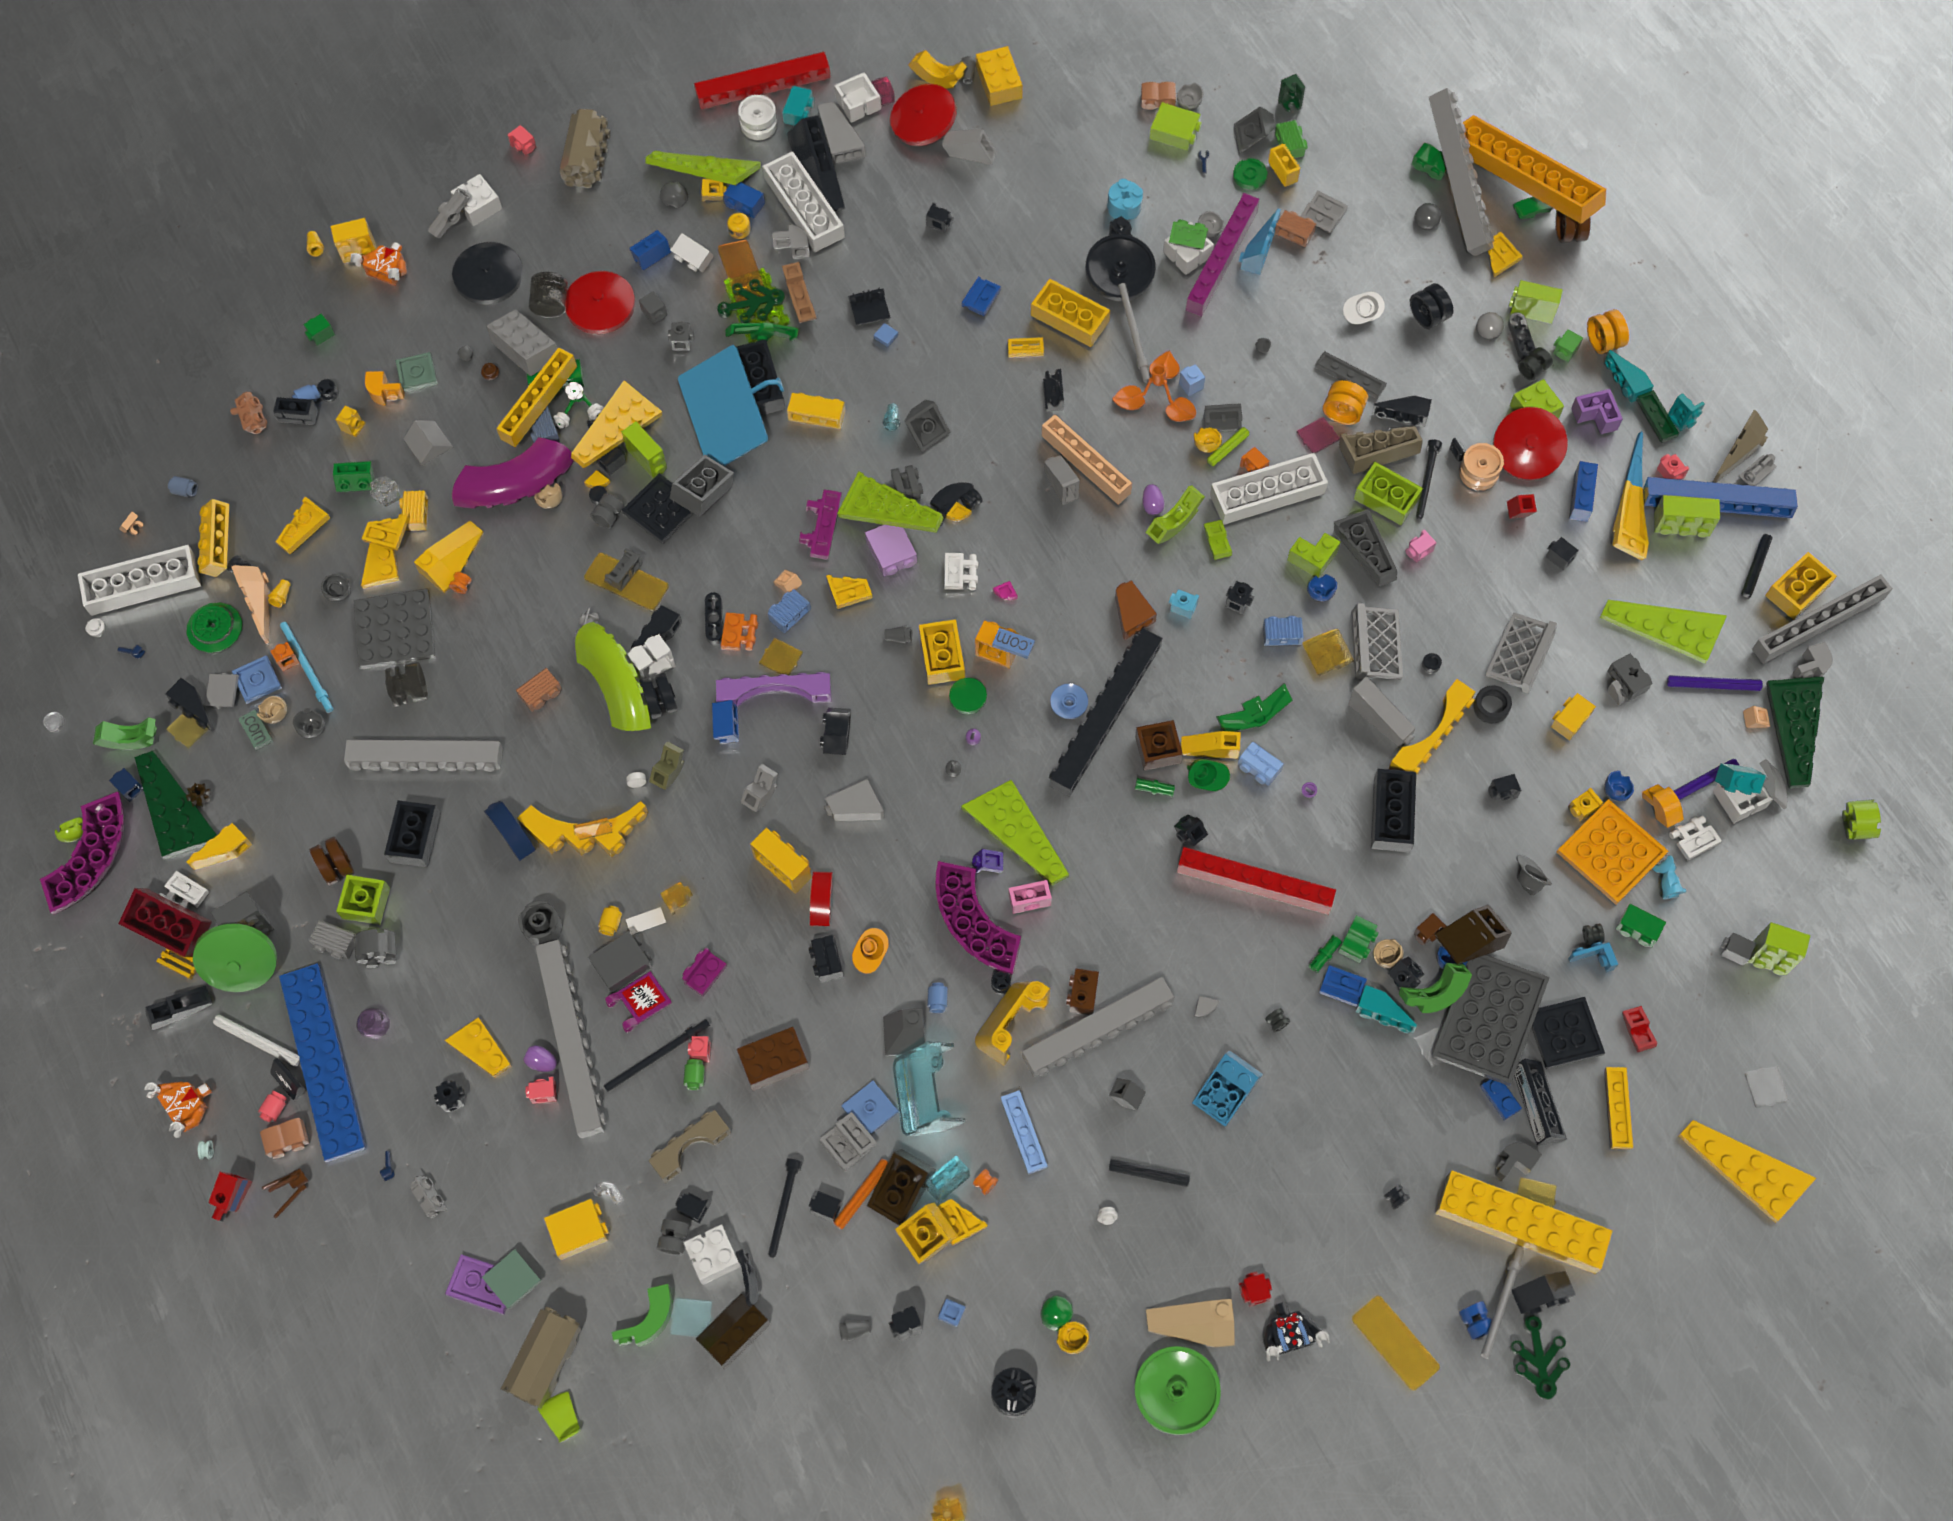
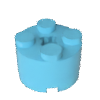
[1107,179,1143,220]

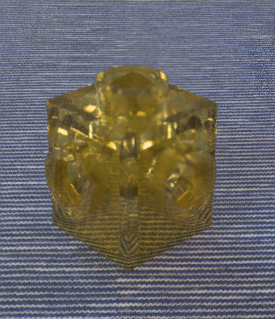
[931,1497,965,1521]

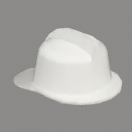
[1343,292,1385,324]

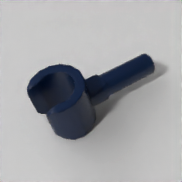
[1198,150,1209,174]
[118,645,145,659]
[380,1151,395,1181]

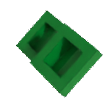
[1513,197,1553,219]

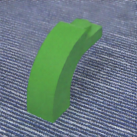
[93,717,157,750]
[1399,963,1472,1013]
[612,1284,673,1347]

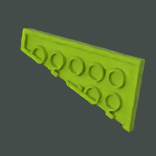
[645,151,761,185]
[837,471,943,533]
[1600,600,1727,664]
[961,780,1069,886]

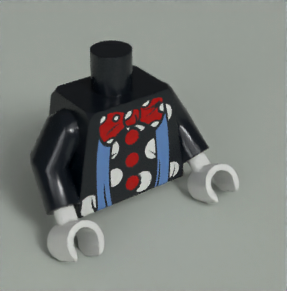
[1263,1302,1330,1361]

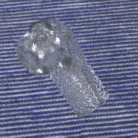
[593,1182,624,1205]

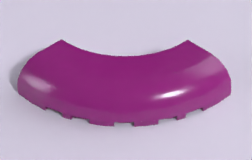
[452,437,574,509]
[40,792,124,915]
[935,861,1021,975]

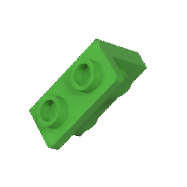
[1169,219,1208,250]

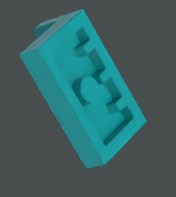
[1668,393,1705,431]

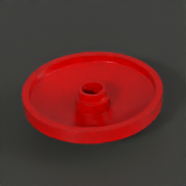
[890,84,957,146]
[564,271,635,334]
[1493,407,1568,481]

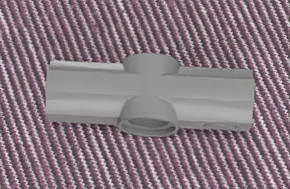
[428,188,470,239]

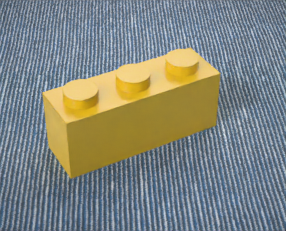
[787,393,846,429]

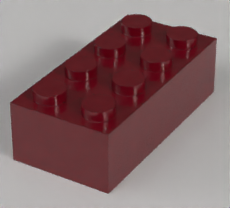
[118,888,212,957]

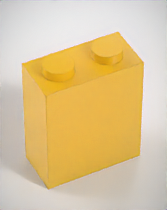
[544,1199,609,1260]

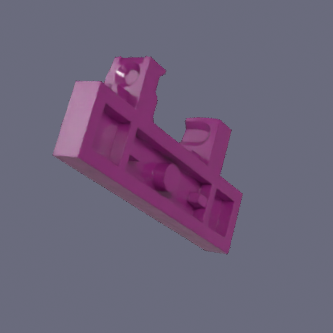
[799,489,842,560]

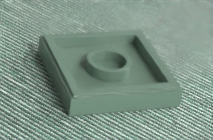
[395,352,438,392]
[482,1249,542,1309]

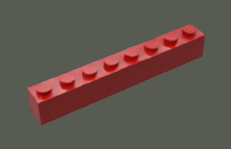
[694,51,831,110]
[1177,847,1337,915]

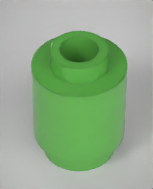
[683,1059,705,1090]

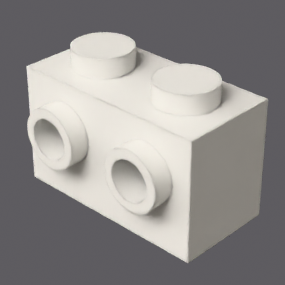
[670,233,714,273]

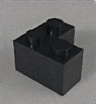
[1511,1271,1576,1316]

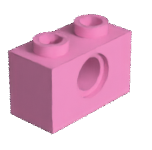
[1009,880,1052,914]

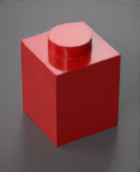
[1507,494,1537,519]

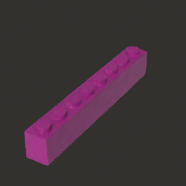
[1185,193,1260,317]

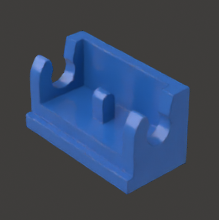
[629,230,671,271]
[712,700,739,743]

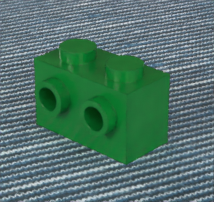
[333,461,374,492]
[1616,904,1666,948]

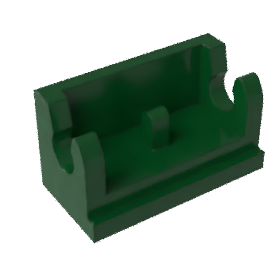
[1278,74,1306,112]

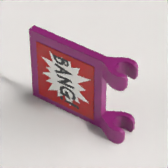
[605,971,672,1033]

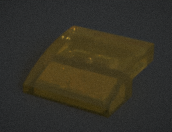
[1302,629,1354,676]

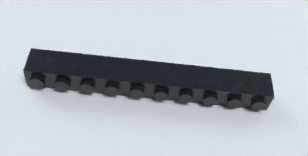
[1049,628,1163,797]

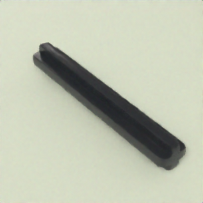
[1741,534,1773,598]
[1109,1159,1190,1187]

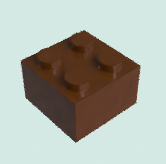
[1135,720,1183,771]

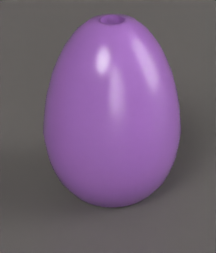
[1143,484,1165,515]
[523,1046,557,1072]

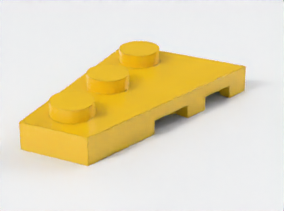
[276,496,330,555]
[361,543,399,589]

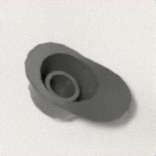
[1517,855,1552,895]

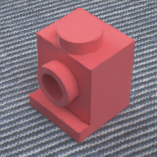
[508,125,537,155]
[1657,454,1689,480]
[688,1036,711,1063]
[525,1077,557,1104]

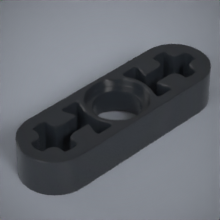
[1508,312,1535,359]
[705,592,723,645]

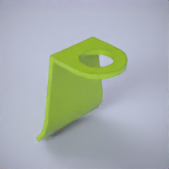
[537,1391,581,1443]

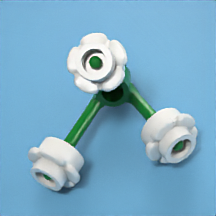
[553,382,604,428]

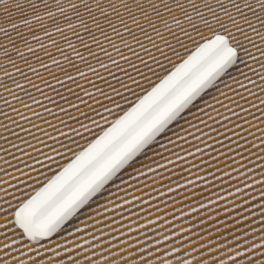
[213,1015,300,1067]

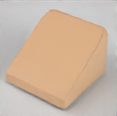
[773,570,802,593]
[1743,706,1770,728]

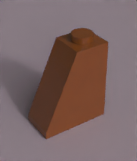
[1115,580,1157,640]

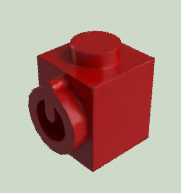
[1239,1272,1272,1307]

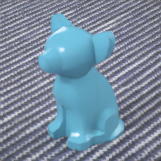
[1652,855,1687,899]

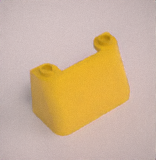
[975,981,1050,1066]

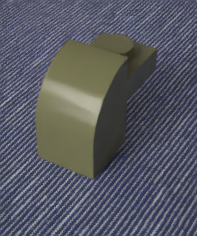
[649,742,684,790]

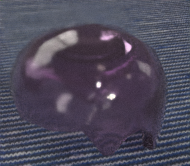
[356,1008,390,1039]

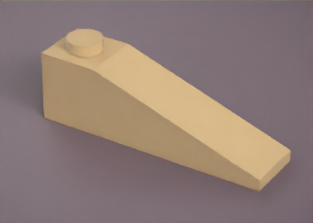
[1146,1299,1235,1348]

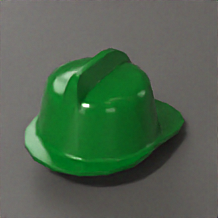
[1187,759,1230,791]

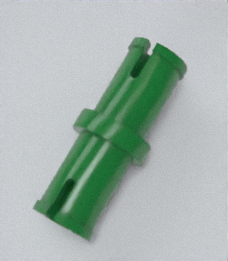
[1135,778,1175,797]
[1308,935,1342,973]

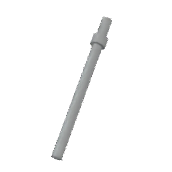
[1118,283,1150,382]
[1481,1248,1524,1359]

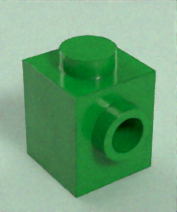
[303,313,335,346]

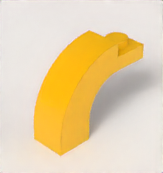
[908,50,967,88]

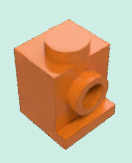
[1240,447,1270,472]
[270,642,300,672]

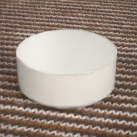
[626,772,646,788]

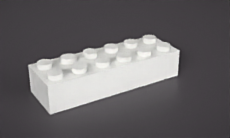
[763,151,845,252]
[1210,453,1328,525]
[78,545,201,616]

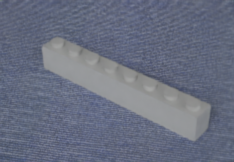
[1752,574,1893,664]
[344,740,503,772]
[1022,977,1174,1077]

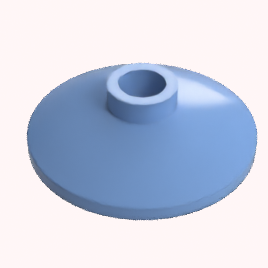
[1050,684,1088,719]

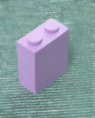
[865,525,917,577]

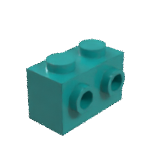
[782,86,815,126]
[1715,763,1766,795]

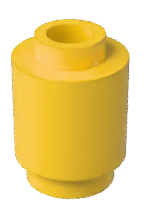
[598,906,622,936]

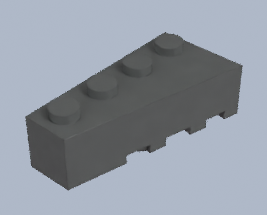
[1334,509,1397,587]

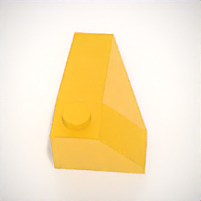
[414,521,484,593]

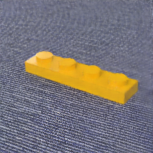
[1604,1067,1633,1149]

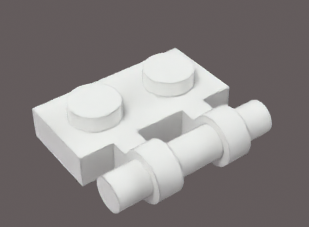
[945,553,978,590]
[1669,816,1722,861]
[159,871,209,909]

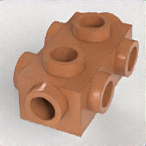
[231,392,267,435]

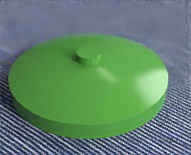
[193,924,277,992]
[1134,1346,1221,1435]

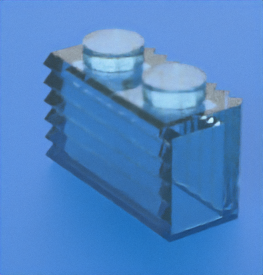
[925,1156,970,1203]

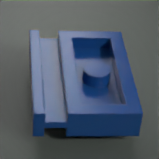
[962,276,1001,316]
[1319,965,1367,1007]

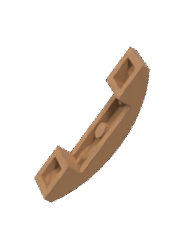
[782,262,817,323]

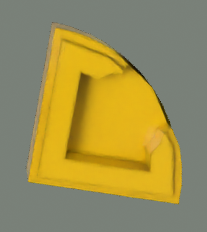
[584,470,610,488]
[946,502,972,521]

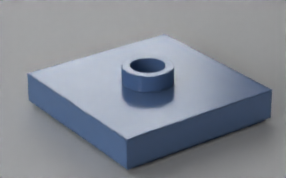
[232,655,282,704]
[841,1081,899,1135]

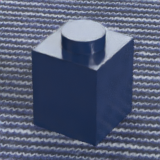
[109,768,143,802]

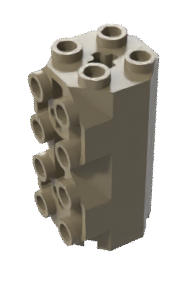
[559,109,610,188]
[501,1306,581,1409]

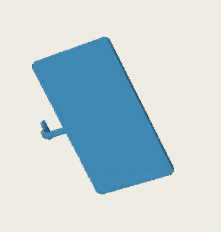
[678,345,784,466]

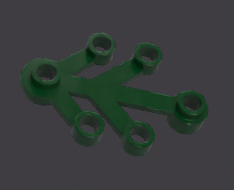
[717,279,785,323]
[1510,1315,1570,1400]

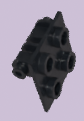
[848,287,891,326]

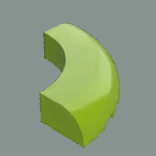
[575,622,651,731]

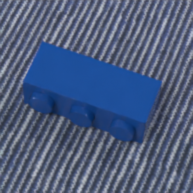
[1569,461,1598,522]

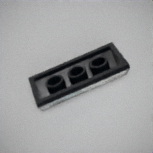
[1514,1058,1567,1146]

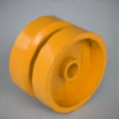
[1587,309,1629,355]
[1322,380,1368,425]

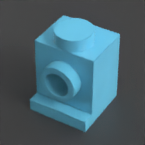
[1169,589,1199,619]

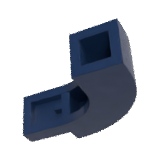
[484,801,536,861]

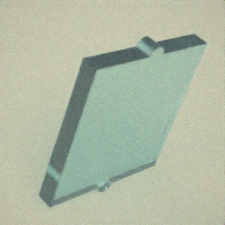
[671,1299,712,1337]

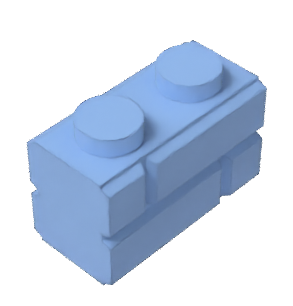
[1238,742,1284,786]

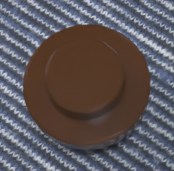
[481,363,499,380]

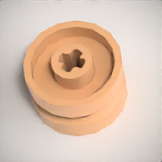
[1459,443,1504,490]

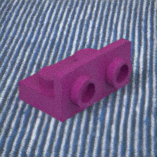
[682,947,727,997]

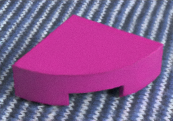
[993,581,1018,600]

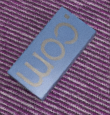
[992,628,1035,659]

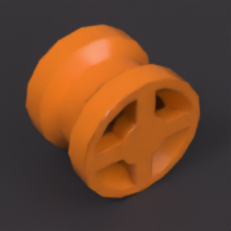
[449,572,472,594]
[973,1169,998,1195]

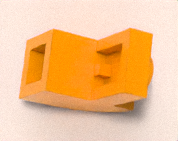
[365,371,404,405]
[1642,784,1684,828]

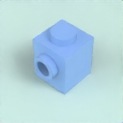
[1179,364,1205,397]

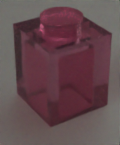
[871,76,895,107]

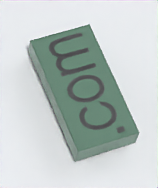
[238,710,273,750]

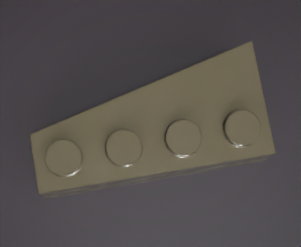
[1339,426,1423,474]

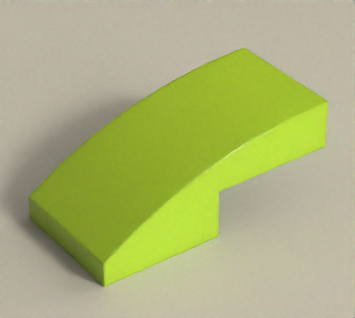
[1204,520,1232,560]

